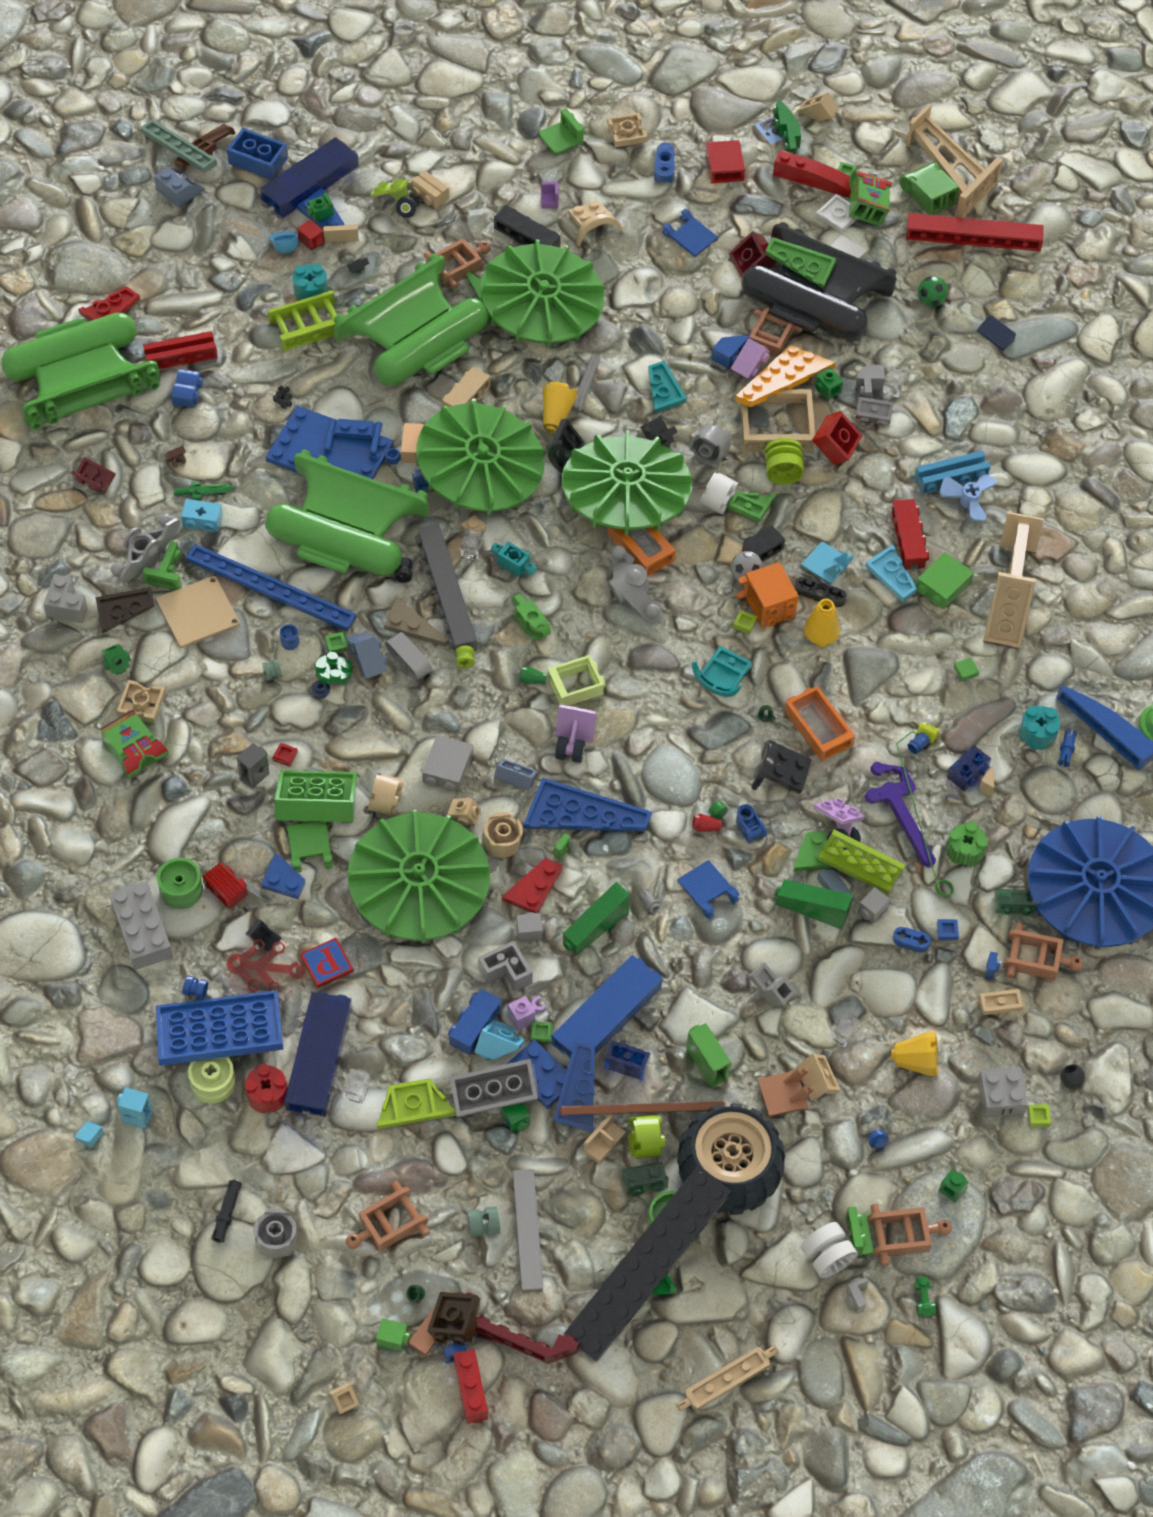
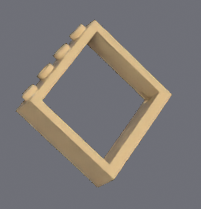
[740,389,815,451]

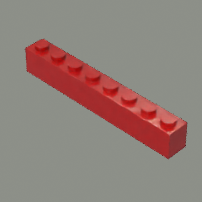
[906,213,1044,252]

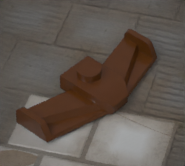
[174,124,236,172]

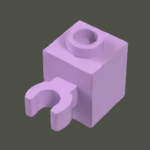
[508,996,546,1031]

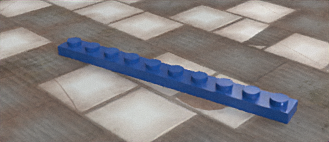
[186,544,357,632]

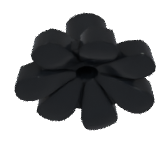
[273,386,292,409]

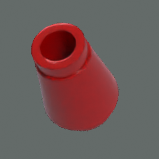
[692,813,722,832]

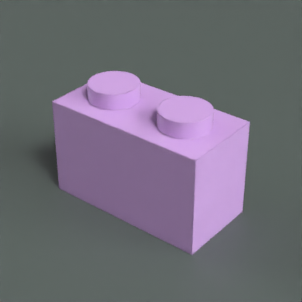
[731,338,770,381]

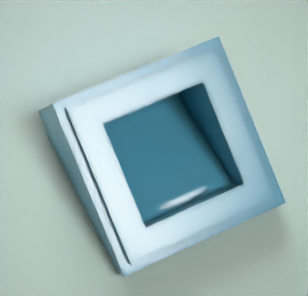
[74,1121,104,1149]

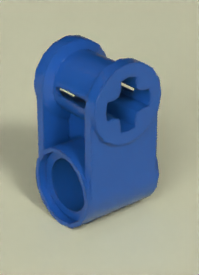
[736,804,767,844]

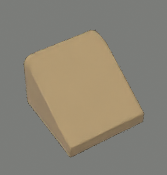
[979,768,994,797]
[329,1383,360,1414]

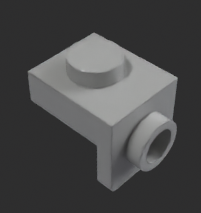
[846,1277,869,1315]

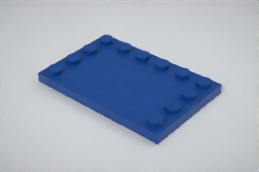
[265,406,394,479]
[156,990,284,1066]

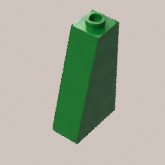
[774,879,853,930]
[563,882,630,955]

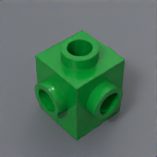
[815,368,843,400]
[101,644,131,675]

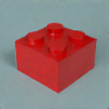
[812,411,863,465]

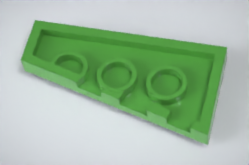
[766,237,836,289]

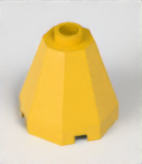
[891,1031,939,1076]

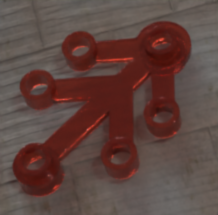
[227,939,305,992]

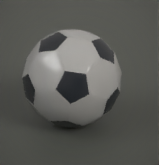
[731,551,763,581]

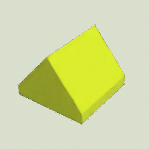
[917,722,940,744]

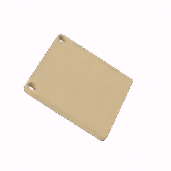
[156,576,239,648]

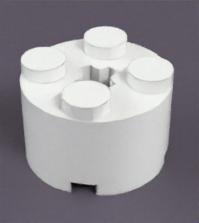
[700,472,738,515]

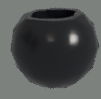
[1060,1064,1086,1090]

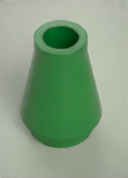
[519,666,547,685]

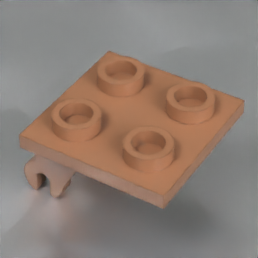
[758,1067,814,1117]

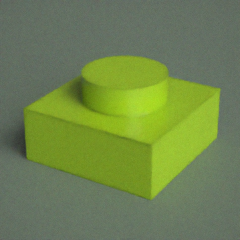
[733,610,757,634]
[1027,1104,1051,1127]

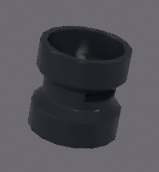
[394,557,413,583]

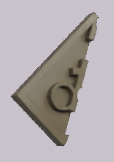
[384,597,447,647]

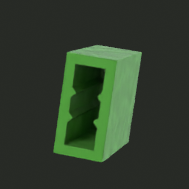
[916,552,974,609]
[686,1023,731,1088]

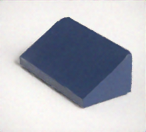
[977,315,1016,351]

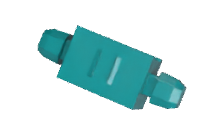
[491,541,537,577]

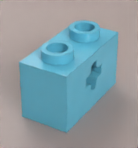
[181,499,223,532]
[116,1087,153,1129]

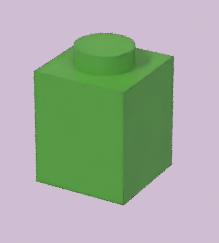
[376,1318,410,1352]

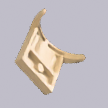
[568,201,624,247]

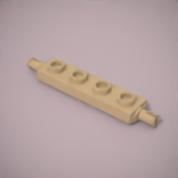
[676,1345,779,1412]

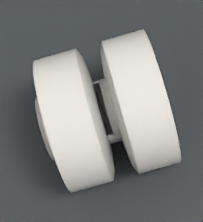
[801,1222,858,1278]

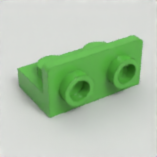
[845,1207,874,1256]

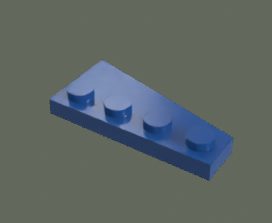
[553,1041,595,1132]

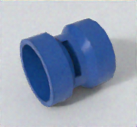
[279,624,299,650]
[182,975,209,1000]

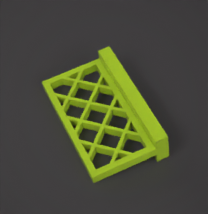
[817,830,905,894]

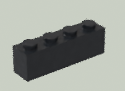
[494,205,561,248]

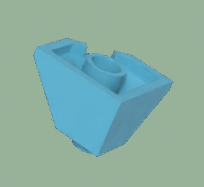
[475,1020,525,1060]

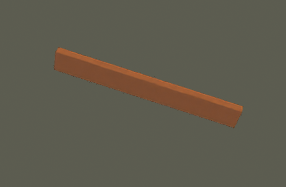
[558,1101,725,1116]

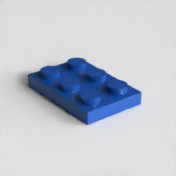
[506,1040,567,1109]

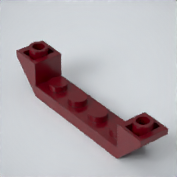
[460,1292,579,1364]

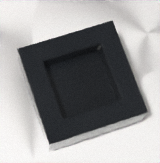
[346,257,369,273]

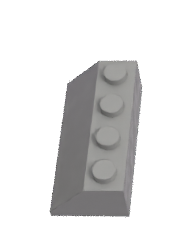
[450,1059,538,1117]

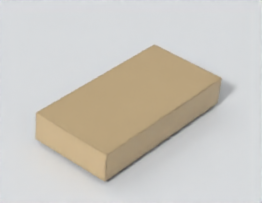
[323,225,359,243]

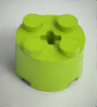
[627,1115,666,1159]

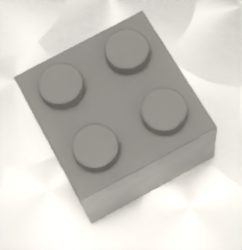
[977,1067,1028,1118]

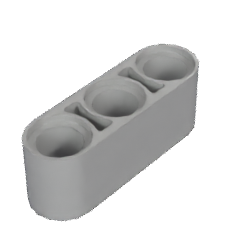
[385,632,432,681]

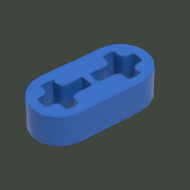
[893,927,931,953]

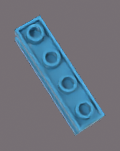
[914,450,991,494]

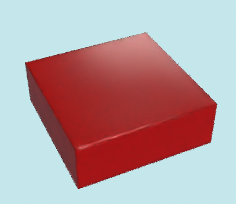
[272,742,298,767]

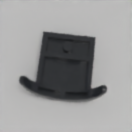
[548,419,585,474]
[751,740,812,794]

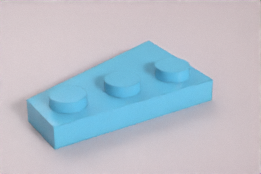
[865,544,917,602]

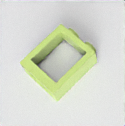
[547,655,606,706]

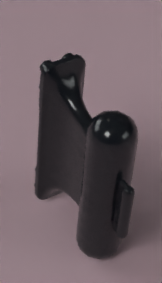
[741,222,897,340]

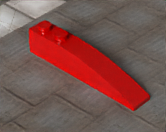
[773,150,852,198]

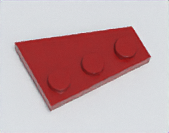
[502,858,563,913]

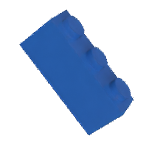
[448,989,502,1055]

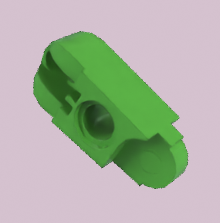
[512,594,551,640]

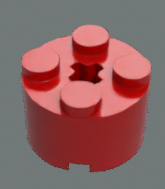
[245,1064,288,1113]

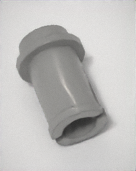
[637,888,660,914]

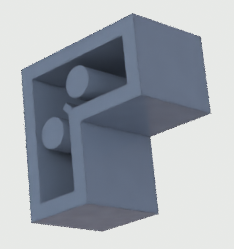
[345,631,387,679]

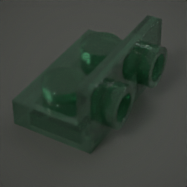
[622,1161,669,1196]

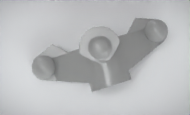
[111,514,181,583]
[608,545,662,624]

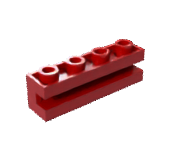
[143,331,218,370]
[891,499,929,570]

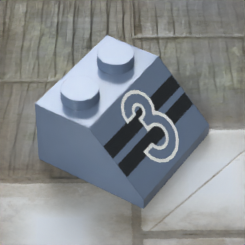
[154,167,204,208]

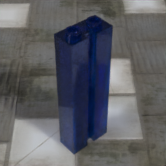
[260,137,359,218]
[284,991,352,1117]

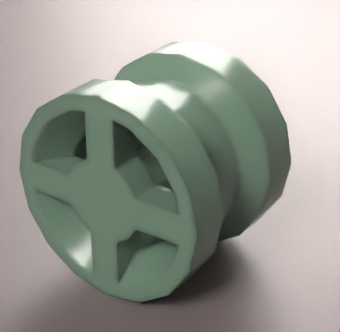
[262,659,282,681]

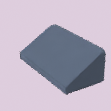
[494,759,538,791]
[817,869,855,901]

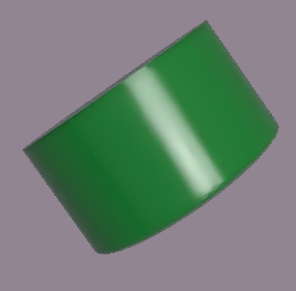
[708,801,728,820]

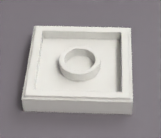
[815,194,857,234]

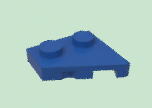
[261,853,306,900]

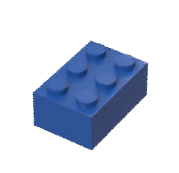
[227,128,288,180]

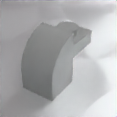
[855,365,885,398]
[749,962,797,1006]

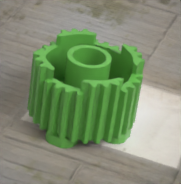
[946,821,988,868]

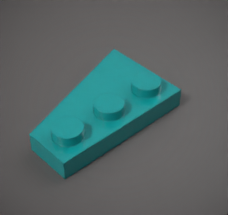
[648,361,687,414]

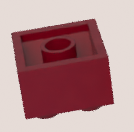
[729,231,777,278]

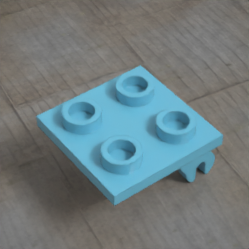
[801,541,854,585]

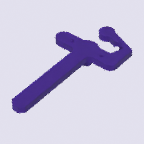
[864,762,936,868]

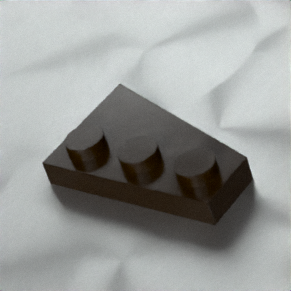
[95,587,155,634]

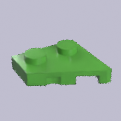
[727,492,776,523]
[794,830,831,872]

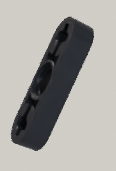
[795,577,847,607]

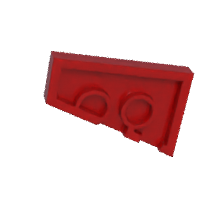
[78,286,140,321]

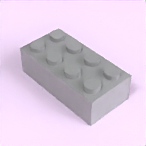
[109,881,173,970]

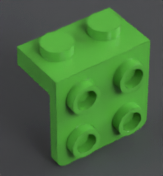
[539,108,585,155]

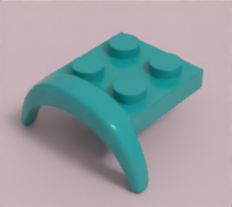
[692,646,753,697]

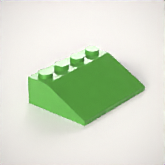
[275,770,357,823]

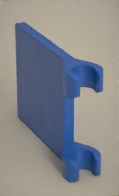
[662,209,718,257]
[677,860,739,919]

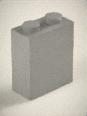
[422,735,473,792]

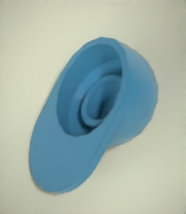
[269,232,299,254]

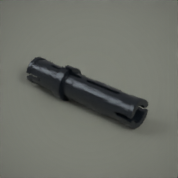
[211,1180,242,1243]

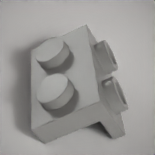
[855,397,894,426]

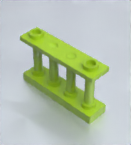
[268,290,345,352]

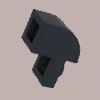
[641,416,678,446]

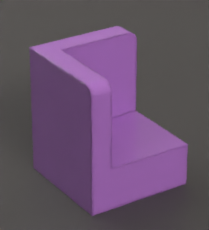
[541,182,559,208]

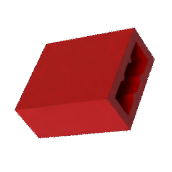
[705,140,745,184]

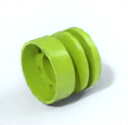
[765,438,804,485]

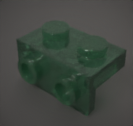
[994,888,1037,916]

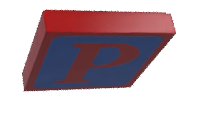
[300,937,354,989]

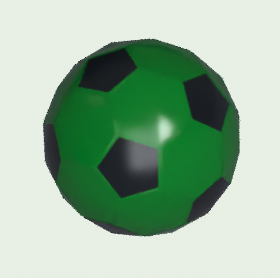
[917,276,948,307]

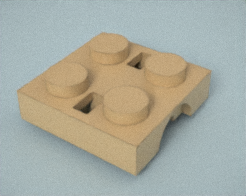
[607,113,648,148]
[117,680,166,724]

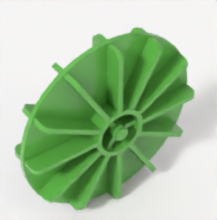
[480,239,604,348]
[416,399,545,516]
[562,430,692,535]
[348,809,490,944]

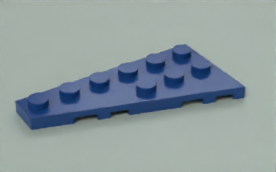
[523,778,652,831]

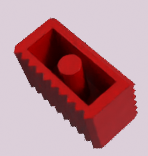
[202,862,247,909]

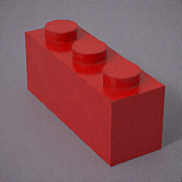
[453,1349,488,1424]

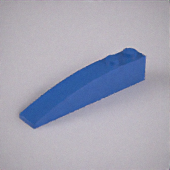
[1056,685,1153,770]

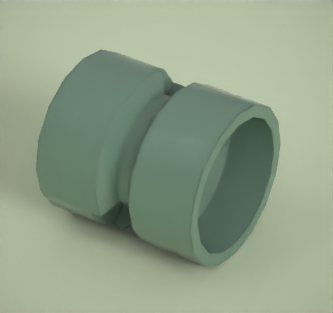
[467,1206,501,1238]

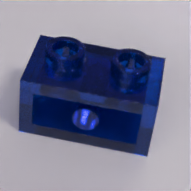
[947,745,991,791]
[604,1040,650,1081]

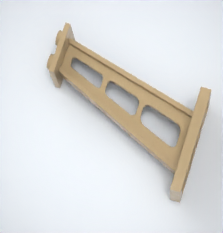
[906,103,1003,218]
[983,512,1044,648]

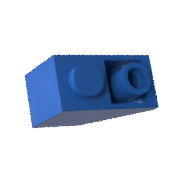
[711,335,750,369]

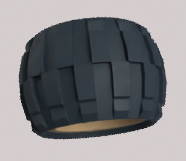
[677,1103,785,1215]

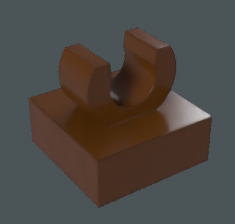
[165,446,186,468]

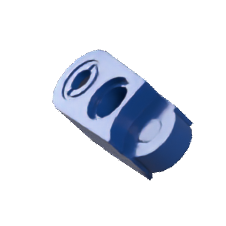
[654,142,675,183]

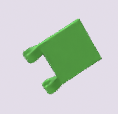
[287,821,333,872]

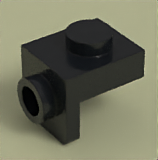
[246,919,281,953]

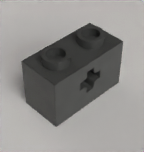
[236,743,270,788]

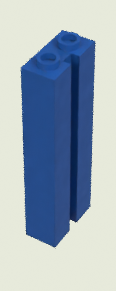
[551,955,663,1057]

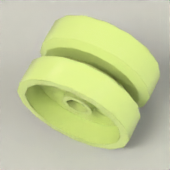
[188,1057,236,1104]

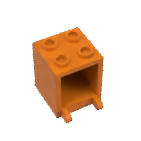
[736,562,799,628]

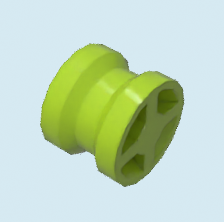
[456,645,475,668]

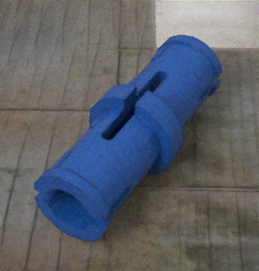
[1058,729,1077,767]

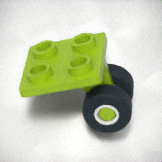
[370,178,419,218]

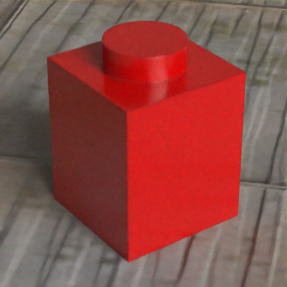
[297,220,324,251]

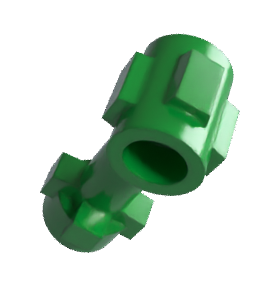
[914,1277,936,1318]

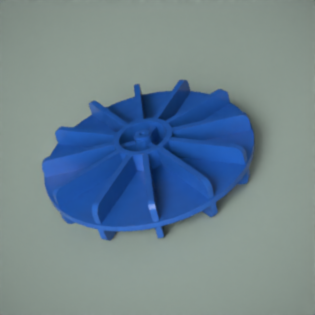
[1027,816,1153,950]

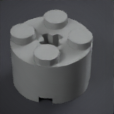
[689,423,731,466]
[254,1209,298,1258]

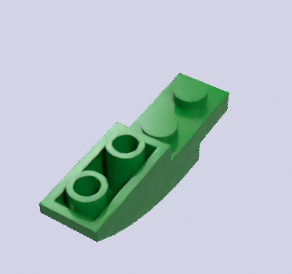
[773,100,801,154]

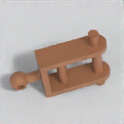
[424,238,491,289]
[749,308,803,357]
[1003,922,1083,980]
[346,1181,430,1252]
[867,1203,952,1266]

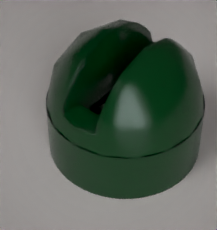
[758,705,774,722]
[406,1285,425,1302]

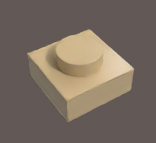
[461,515,486,540]

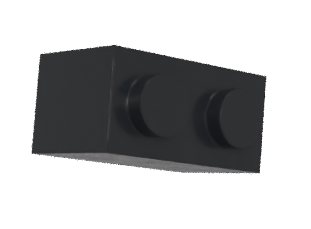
[742,525,785,562]

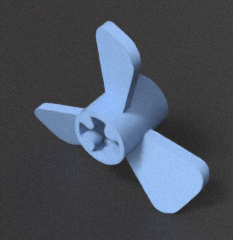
[939,474,997,522]

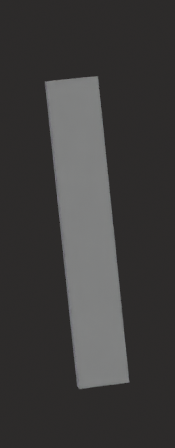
[513,1169,543,1292]

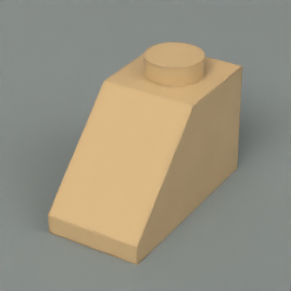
[798,92,839,122]

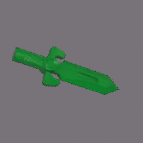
[174,481,235,500]

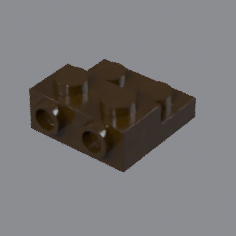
[427,1292,480,1346]

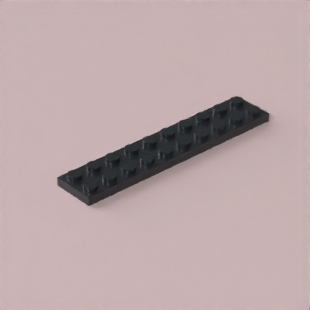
[564,1164,732,1362]

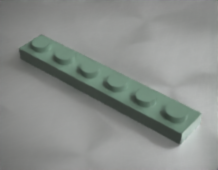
[140,119,217,173]

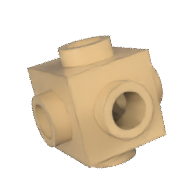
[447,797,481,827]

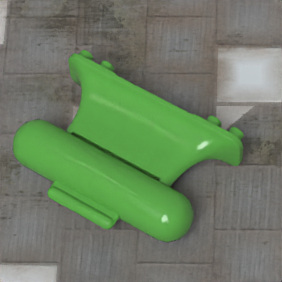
[333,253,490,387]
[1,313,161,430]
[265,449,429,577]

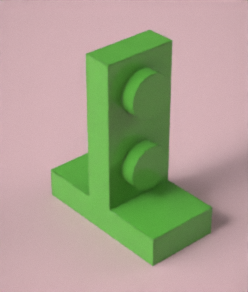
[142,541,182,590]

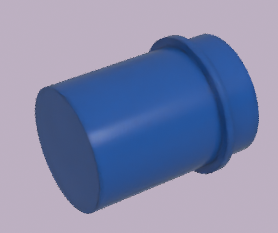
[907,732,930,754]

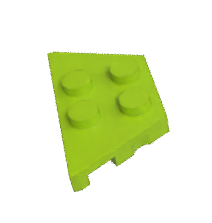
[377,1078,456,1129]

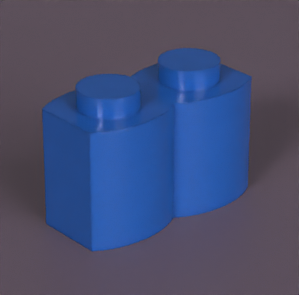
[172,369,203,407]

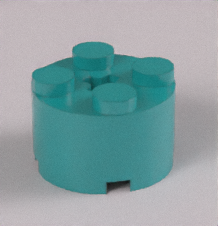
[292,264,328,300]
[1019,706,1060,750]

